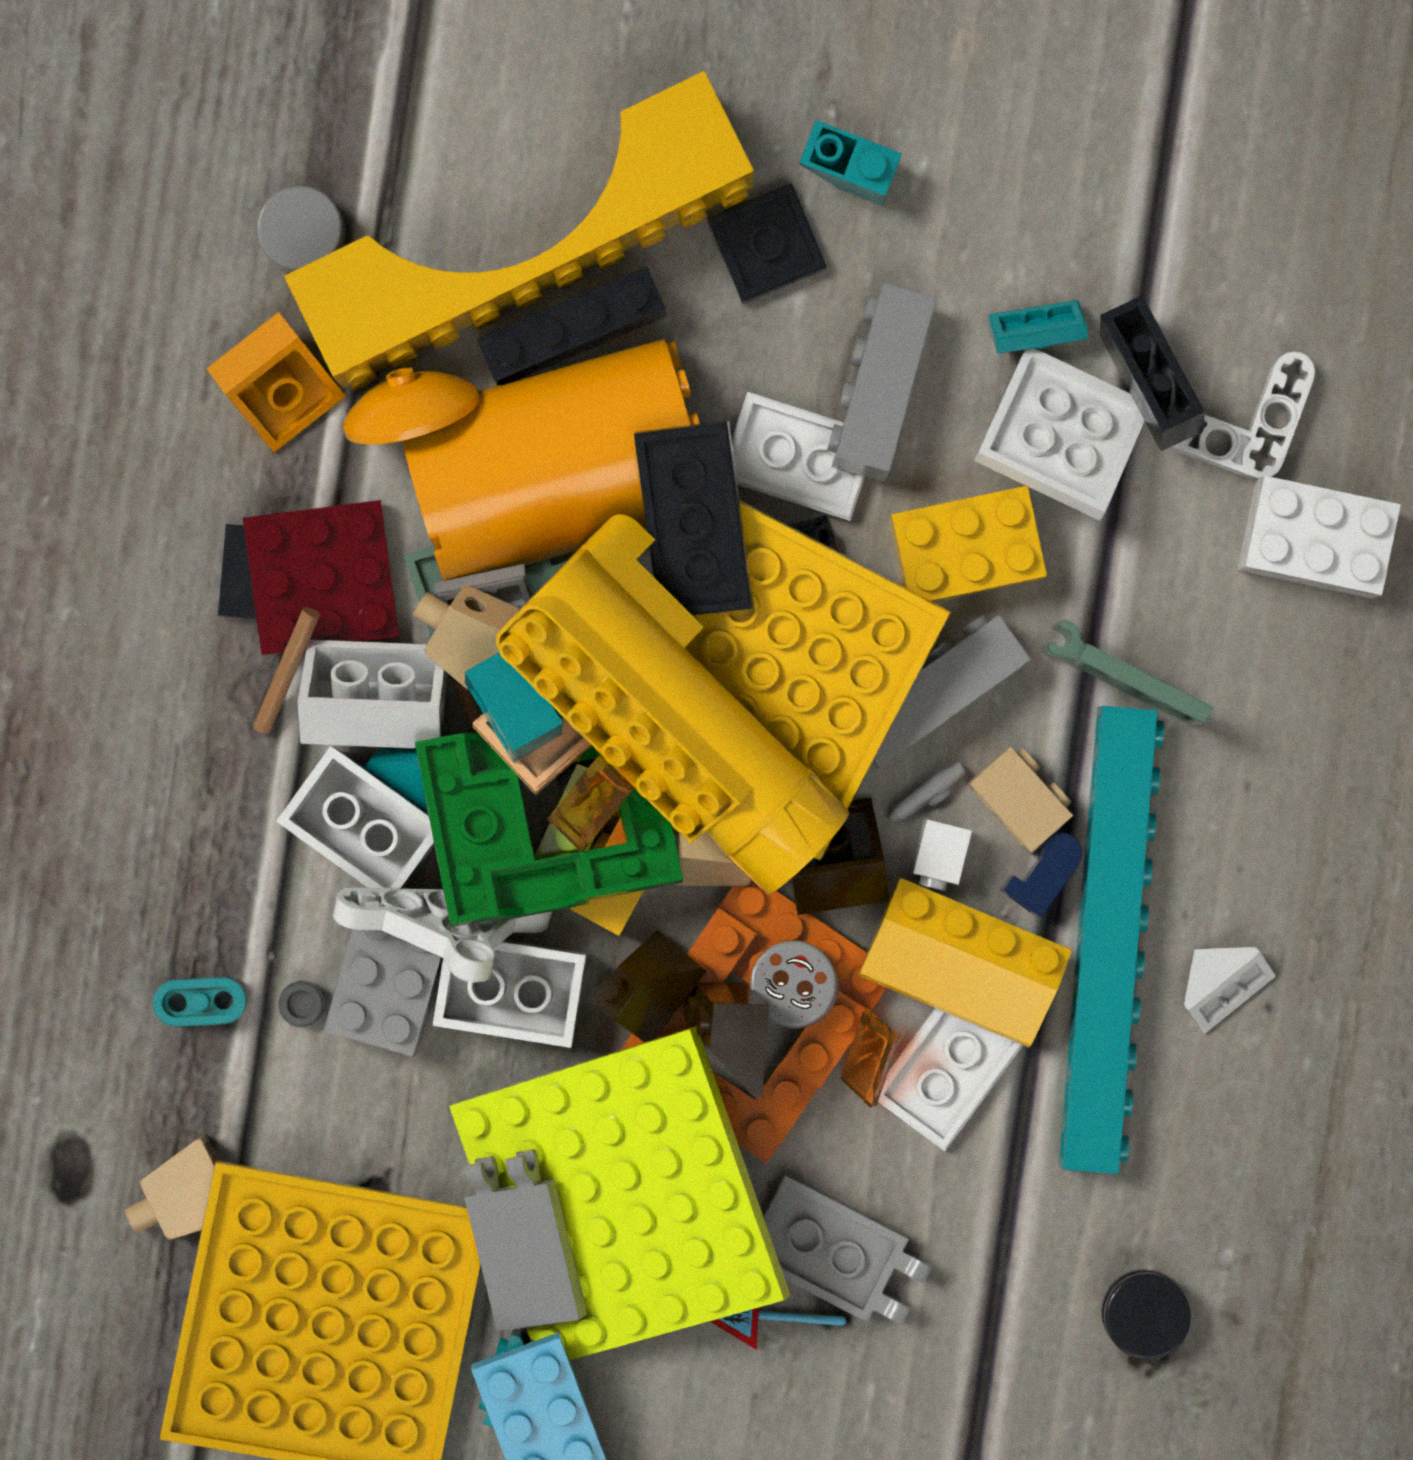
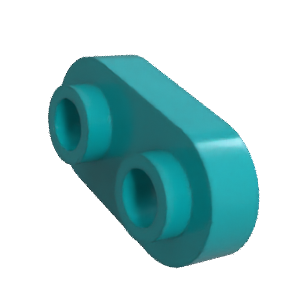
[153,977,248,1026]

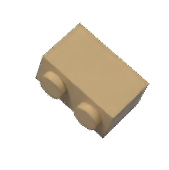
[966,747,1073,853]

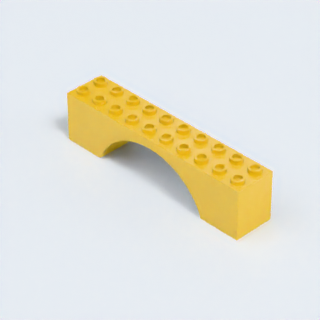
[284,71,754,390]

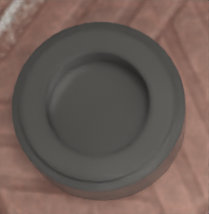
[278,980,326,1027]

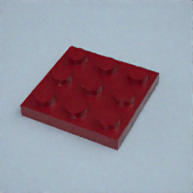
[242,500,399,656]

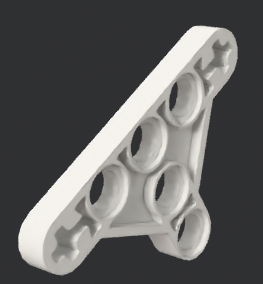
[333,887,553,982]

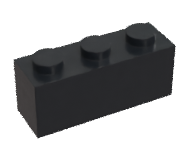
[1100,296,1205,451]

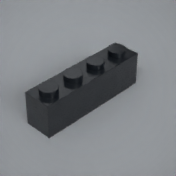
[477,266,666,386]

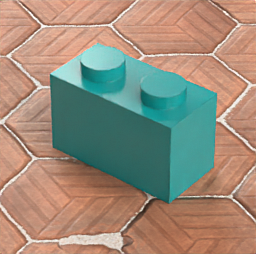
[465,652,564,762]

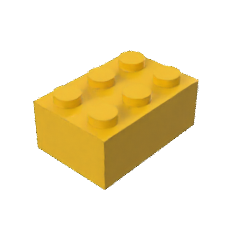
[889,486,1047,603]

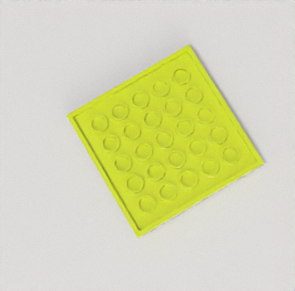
[449,1026,791,1360]

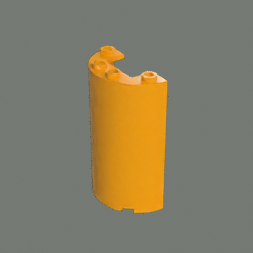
[402,339,700,581]

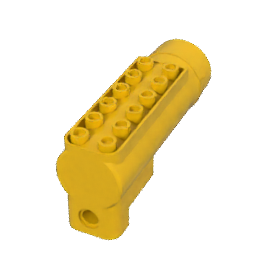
[496,514,849,894]

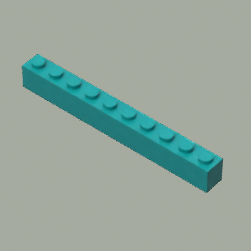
[1058,706,1164,1174]

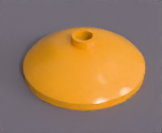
[343,368,480,445]

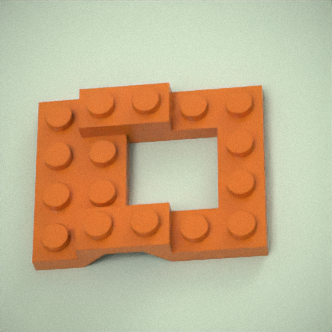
[621,879,886,1164]

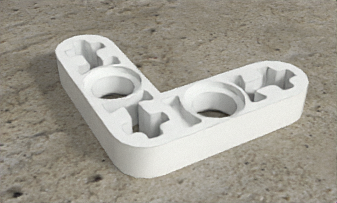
[1168,351,1315,480]

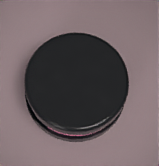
[1101,1269,1191,1360]

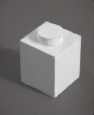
[911,819,972,891]

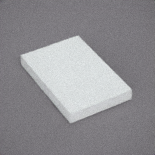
[732,392,865,522]
[870,1008,1023,1151]

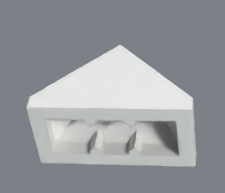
[1184,947,1276,1034]

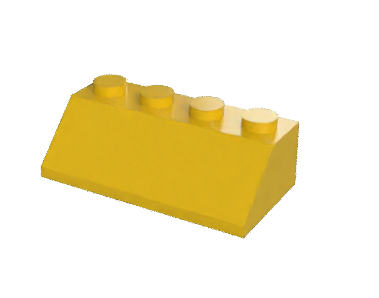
[858,878,1072,1048]

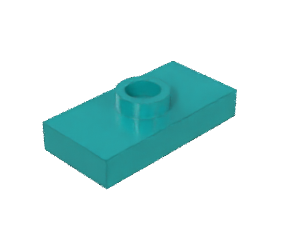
[988,300,1088,354]

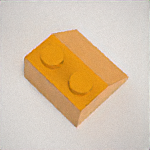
[206,312,346,453]

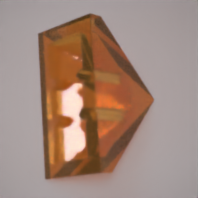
[547,755,635,852]
[841,1009,900,1108]

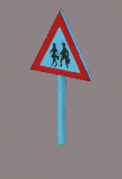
[709,1307,846,1350]

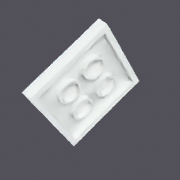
[974,348,1145,521]

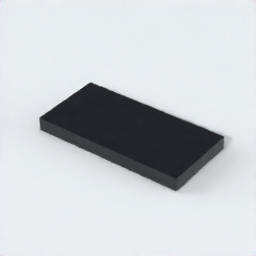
[634,420,754,616]

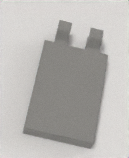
[464,1149,587,1331]
[764,1174,932,1325]

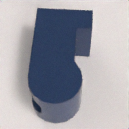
[999,833,1082,918]

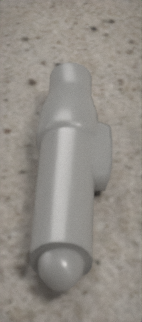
[888,761,967,822]

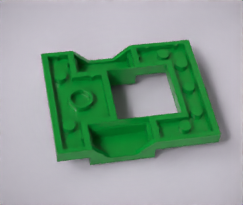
[415,733,683,928]

